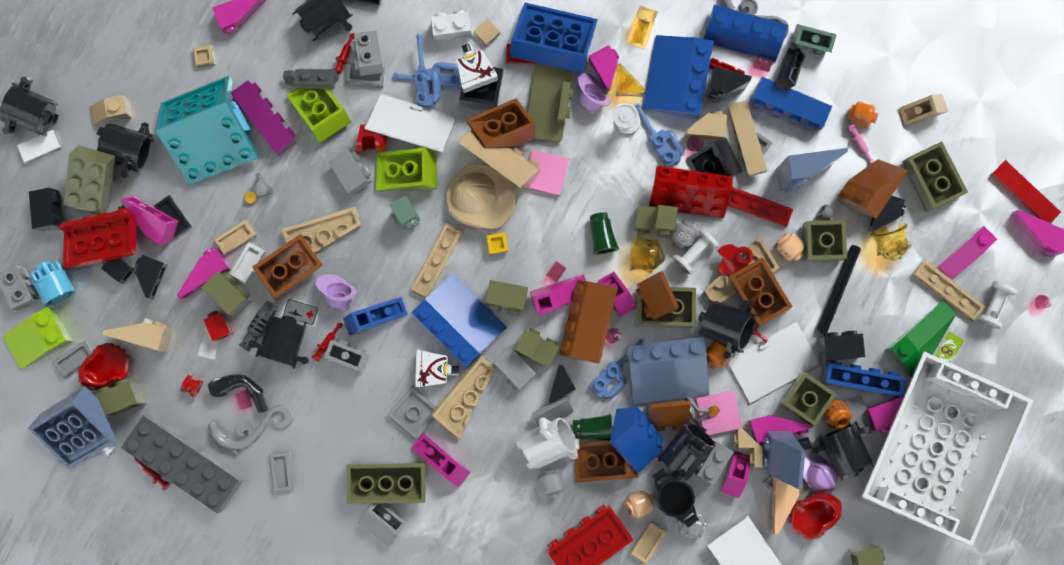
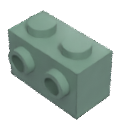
[791,24,837,55]
[389,195,420,230]

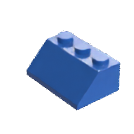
[610,406,663,473]

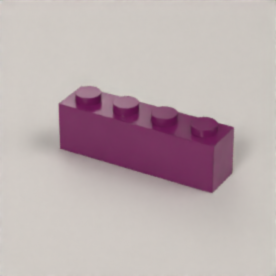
[231,80,297,156]

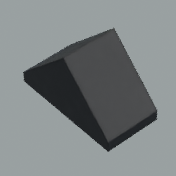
[548,364,576,403]

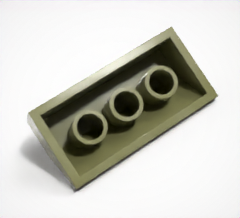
[346,462,426,504]

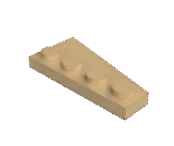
[282,206,361,253]
[704,236,780,304]
[430,355,494,439]

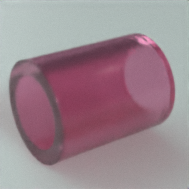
[752,55,773,72]
[546,261,566,283]
[234,390,252,411]

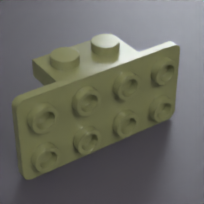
[528,63,574,142]

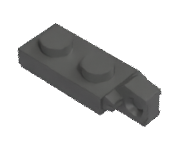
[283,69,338,89]

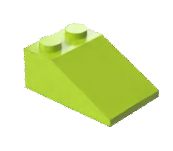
[286,88,351,143]
[376,147,437,191]
[3,307,72,370]

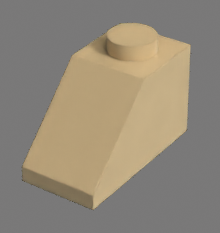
[899,94,948,126]
[90,95,131,125]
[685,111,727,140]

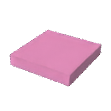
[528,149,569,196]
[696,390,742,435]

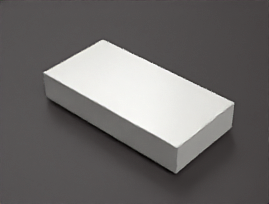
[17,130,61,163]
[229,242,265,284]

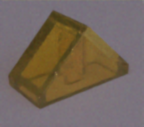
[628,5,658,47]
[615,63,646,97]

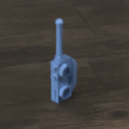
[414,34,441,106]
[393,62,462,90]
[635,104,684,167]
[589,339,644,399]

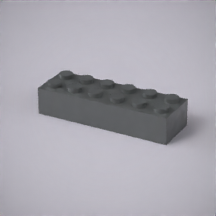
[121,415,243,513]

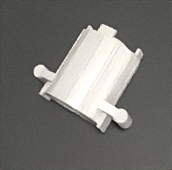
[517,417,579,469]

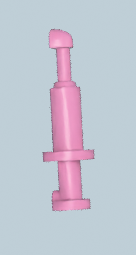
[847,123,874,165]

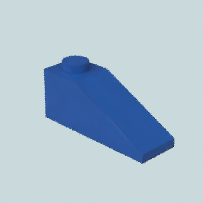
[343,297,408,336]

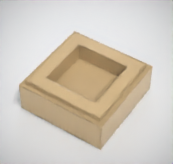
[474,19,500,46]
[192,45,215,68]

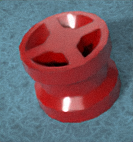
[180,374,203,398]

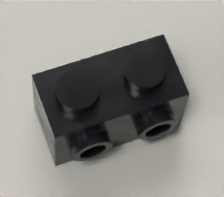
[29,187,63,232]

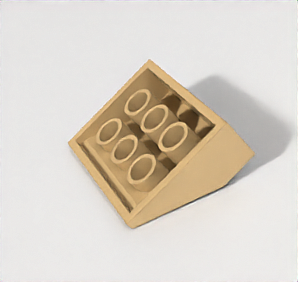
[458,130,541,189]

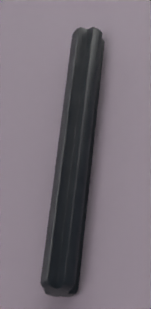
[817,245,861,334]

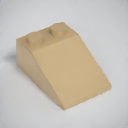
[102,321,173,352]

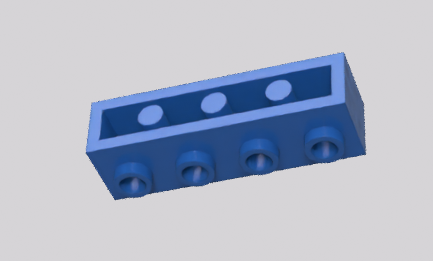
[751,77,832,131]
[821,360,906,397]

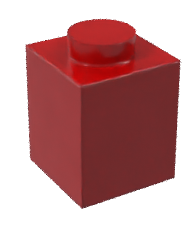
[203,311,233,342]

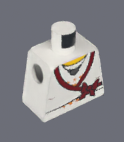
[457,43,498,93]
[415,350,459,388]

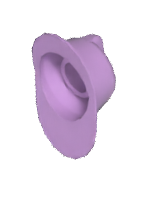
[577,73,610,114]
[315,274,357,311]
[803,452,837,494]

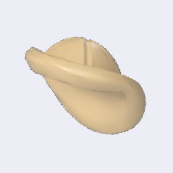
[446,164,516,229]

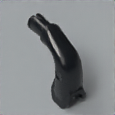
[207,374,269,413]

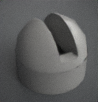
[817,204,834,221]

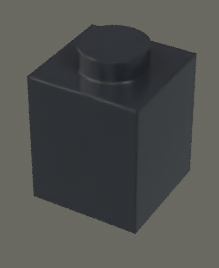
[101,258,135,284]

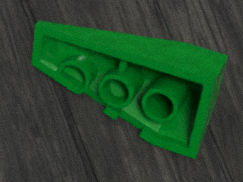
[886,299,956,378]

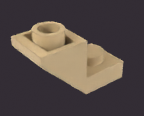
[734,428,763,468]

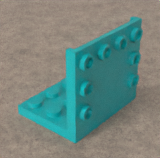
[155,76,258,185]

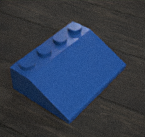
[510,2,598,73]
[642,35,714,119]
[411,274,507,368]

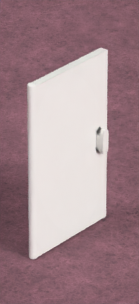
[365,94,456,153]
[728,322,821,404]
[707,516,781,565]

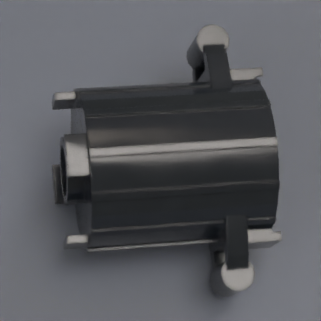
[292,0,353,42]
[0,77,59,136]
[96,122,154,178]
[698,300,757,359]
[248,311,309,369]
[812,421,874,481]
[658,422,716,481]
[652,468,699,528]

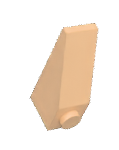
[772,477,803,534]

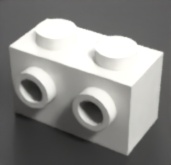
[431,10,472,41]

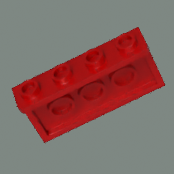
[649,166,732,218]
[59,209,136,270]
[546,504,634,565]

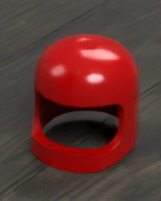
[356,124,388,153]

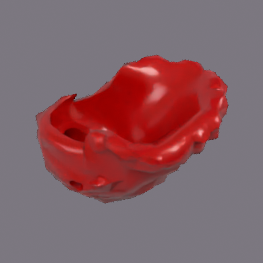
[78,342,130,391]
[789,492,842,540]

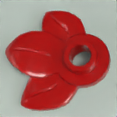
[717,244,753,274]

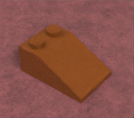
[466,98,536,148]
[838,159,908,218]
[252,234,323,301]
[729,257,793,328]
[635,270,679,321]
[646,401,691,431]
[574,440,639,483]

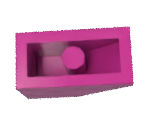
[588,45,619,92]
[598,271,637,317]
[866,396,904,433]
[721,450,751,498]

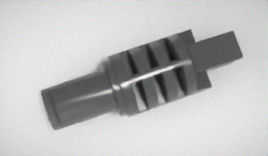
[239,301,278,352]

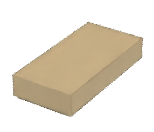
[214,219,257,256]
[630,521,667,565]

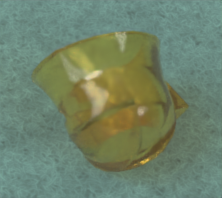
[870,223,912,262]
[629,234,665,274]

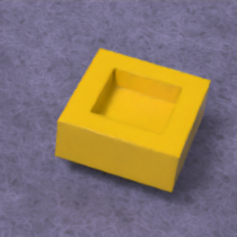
[486,232,509,255]

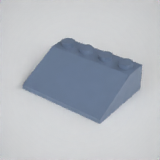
[776,148,848,193]
[625,337,709,405]
[28,386,116,469]

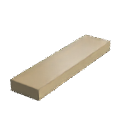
[728,100,767,177]
[410,223,463,298]
[912,259,986,322]

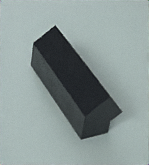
[775,47,805,90]

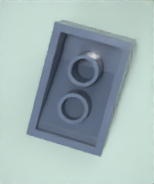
[762,431,805,489]

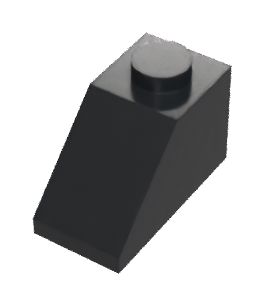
[868,196,906,232]
[135,255,168,300]

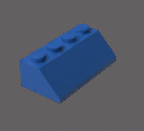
[704,4,788,62]

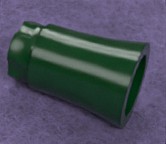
[590,212,619,255]
[573,414,613,440]

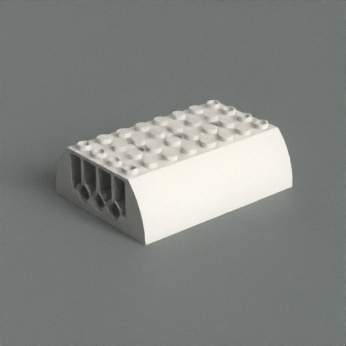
[861,352,1033,546]

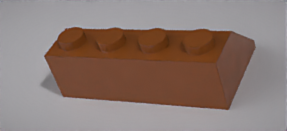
[559,280,618,364]

